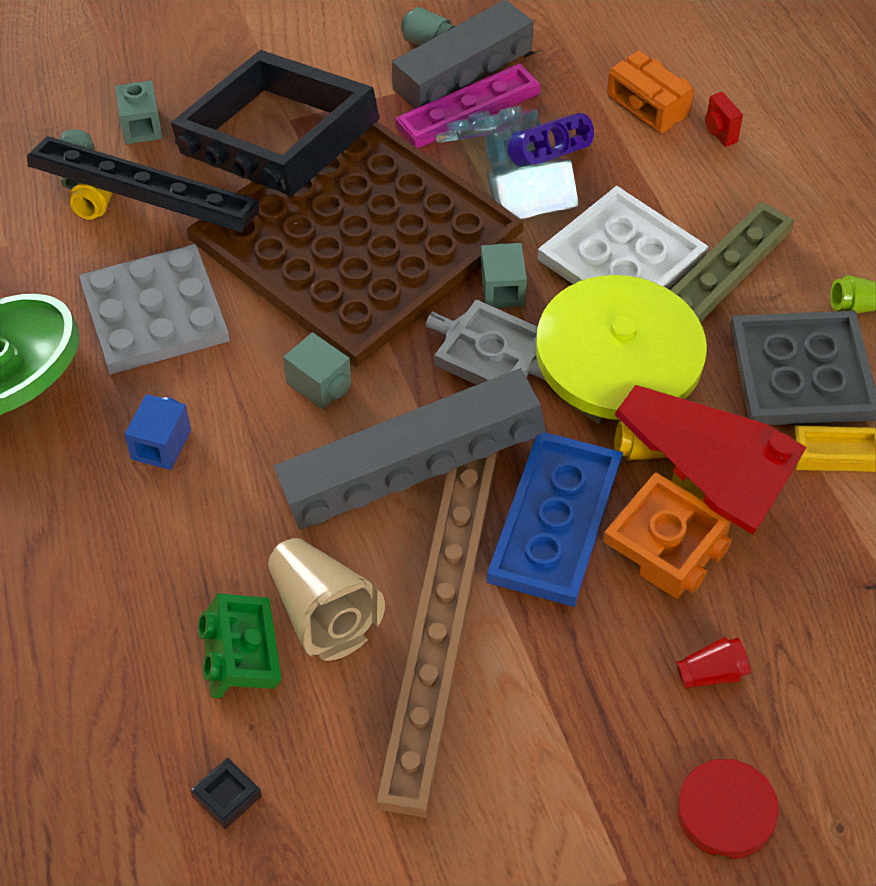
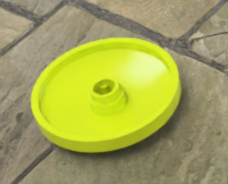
[536,275,707,420]

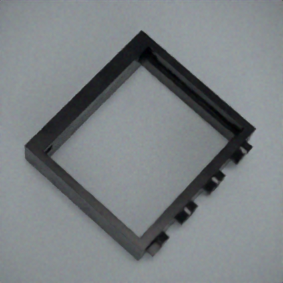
[170,50,380,196]

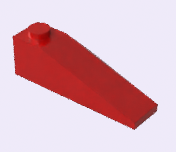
[615,385,807,535]

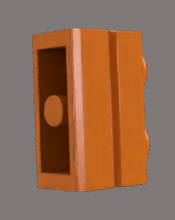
[607,50,695,134]

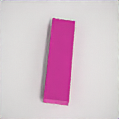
[395,63,541,149]

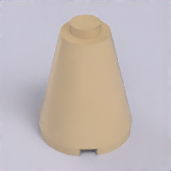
[268,538,385,661]

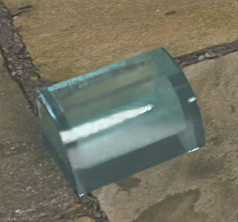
[487,158,579,219]

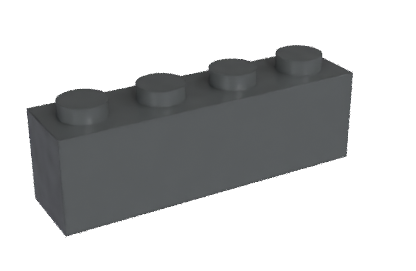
[392,0,534,109]

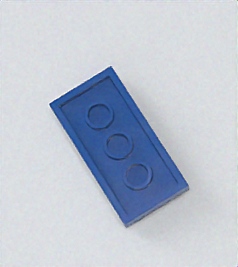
[487,432,623,607]

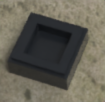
[190,757,262,829]

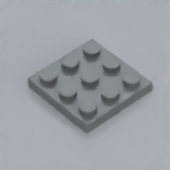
[79,244,230,375]

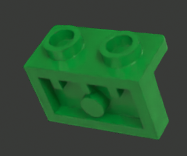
[198,593,282,698]

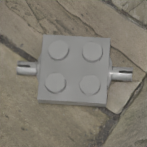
[426,300,546,385]

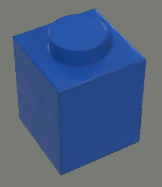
[125,394,191,470]

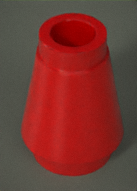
[676,636,751,689]

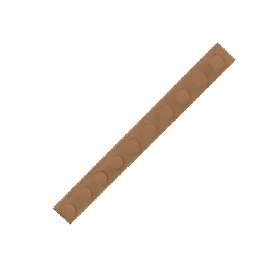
[376,451,498,818]

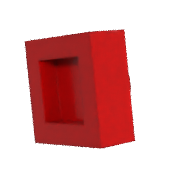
[705,91,743,147]

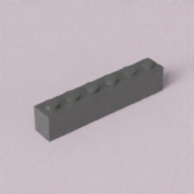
[274,368,546,530]

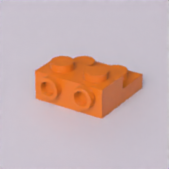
[603,472,732,600]

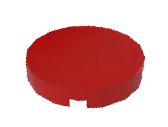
[677,759,779,859]

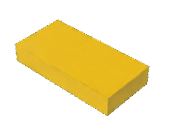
[793,426,876,472]

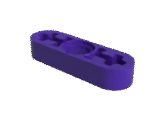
[508,113,594,167]

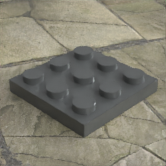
[730,311,876,425]

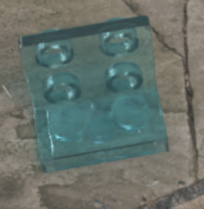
[435,105,540,174]

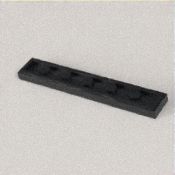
[27,136,260,232]

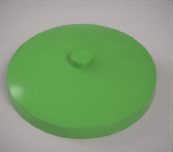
[0,294,80,415]

